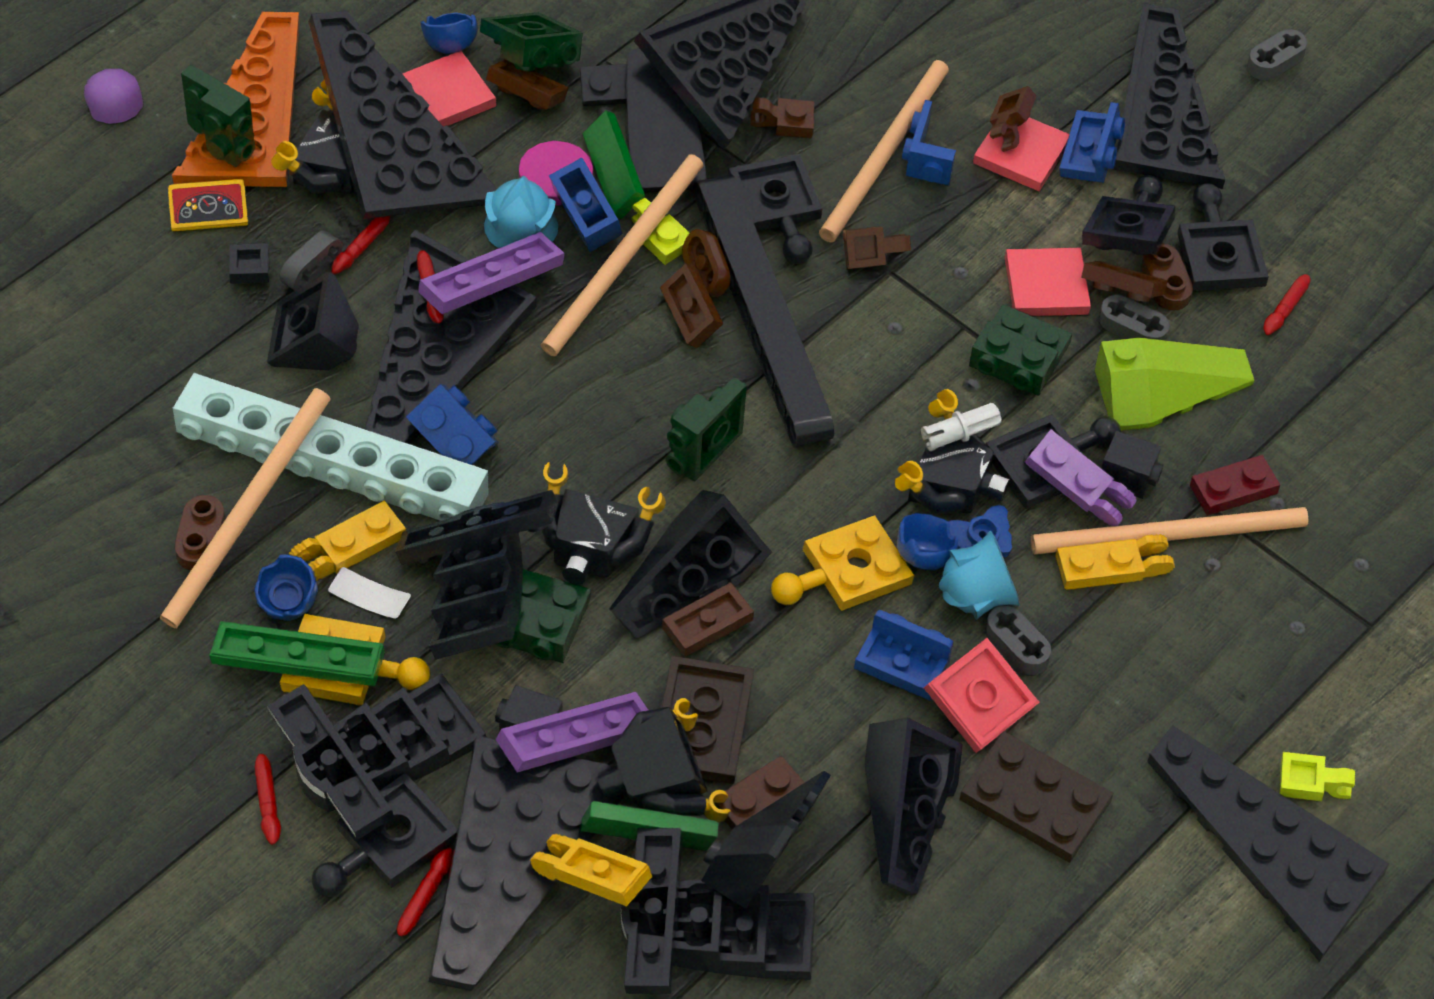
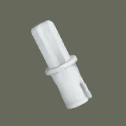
[921,403,1001,451]

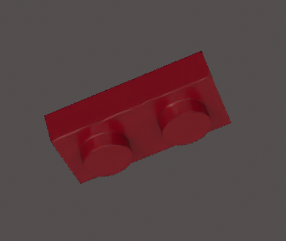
[1189,455,1280,516]

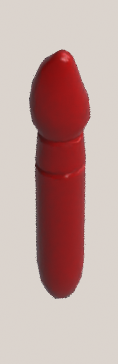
[331,216,390,275]
[417,250,444,323]
[1263,274,1311,336]
[255,754,281,845]
[397,848,453,936]

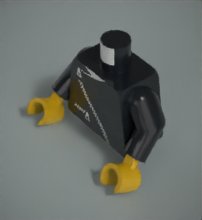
[271,80,355,194]
[895,389,1010,515]
[542,462,666,585]
[597,698,731,822]

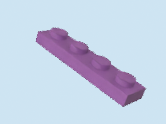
[418,232,565,314]
[495,692,648,772]

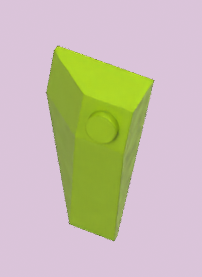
[1095,338,1254,431]

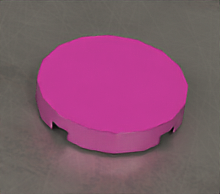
[519,141,593,206]

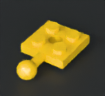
[771,515,914,611]
[280,614,430,706]

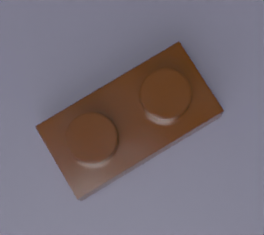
[486,59,569,109]
[1081,261,1168,302]
[660,263,723,348]
[662,583,754,657]
[714,756,805,830]

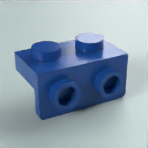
[1060,102,1125,183]
[406,384,499,465]
[854,610,953,701]

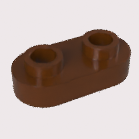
[682,229,731,298]
[1141,243,1193,310]
[174,495,225,570]

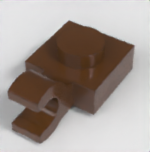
[990,86,1036,152]
[750,98,814,138]
[843,226,911,269]

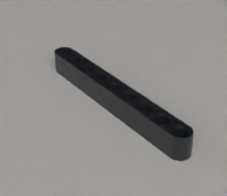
[694,174,834,447]

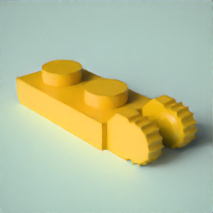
[289,500,406,581]
[1055,534,1175,590]
[530,833,652,906]

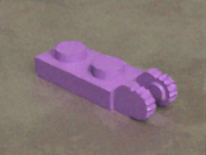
[1025,429,1137,526]

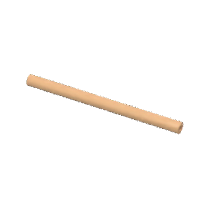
[819,60,949,242]
[541,154,704,357]
[160,388,331,629]
[1031,507,1308,555]

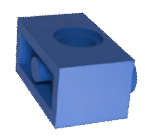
[549,158,623,253]

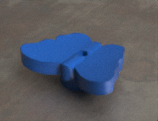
[948,505,1012,557]

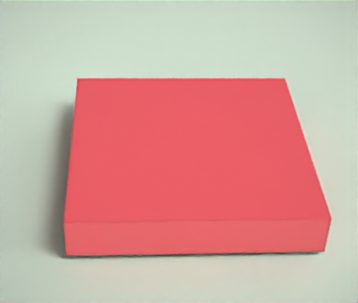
[402,51,496,127]
[973,117,1069,192]
[1005,248,1091,316]
[924,638,1040,753]

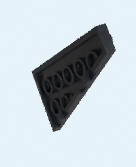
[1113,3,1225,189]
[1147,725,1389,962]

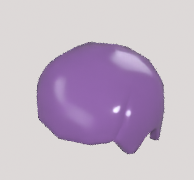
[84,69,143,124]

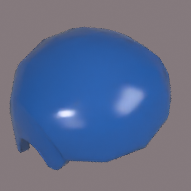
[420,12,478,54]
[897,513,959,571]
[254,554,318,621]

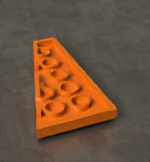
[172,12,300,187]

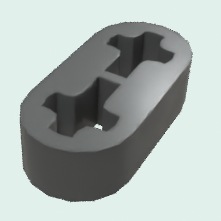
[1247,29,1308,80]
[280,230,343,291]
[1099,295,1170,341]
[985,606,1052,675]

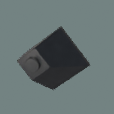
[267,272,359,371]

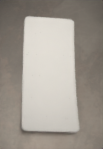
[328,567,411,619]

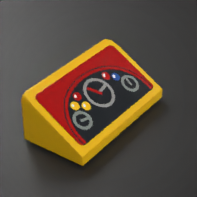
[168,179,248,232]

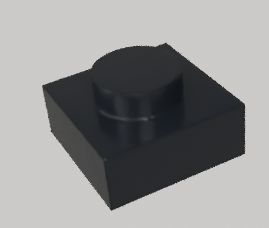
[229,243,269,284]

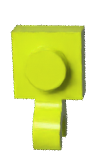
[631,198,689,265]
[1279,752,1355,801]

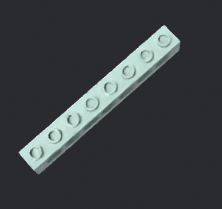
[173,373,489,521]

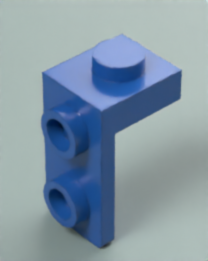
[902,100,956,186]

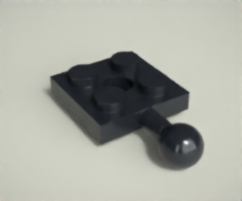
[728,154,822,264]
[1082,175,1175,255]
[1177,183,1269,291]
[986,414,1121,509]
[312,773,457,897]

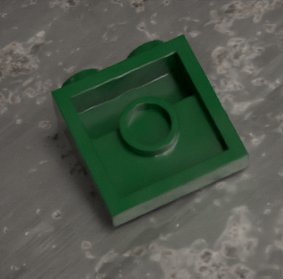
[480,12,583,71]
[181,65,255,167]
[969,304,1072,396]
[665,377,747,482]
[495,569,591,663]

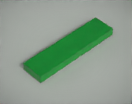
[209,621,385,686]

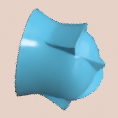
[484,176,558,248]
[939,530,1020,620]

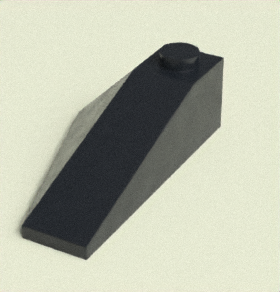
[609,490,772,639]
[864,717,963,896]
[701,771,831,909]

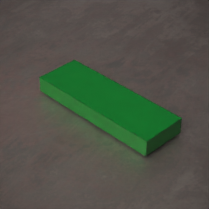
[582,110,645,219]
[581,801,719,851]

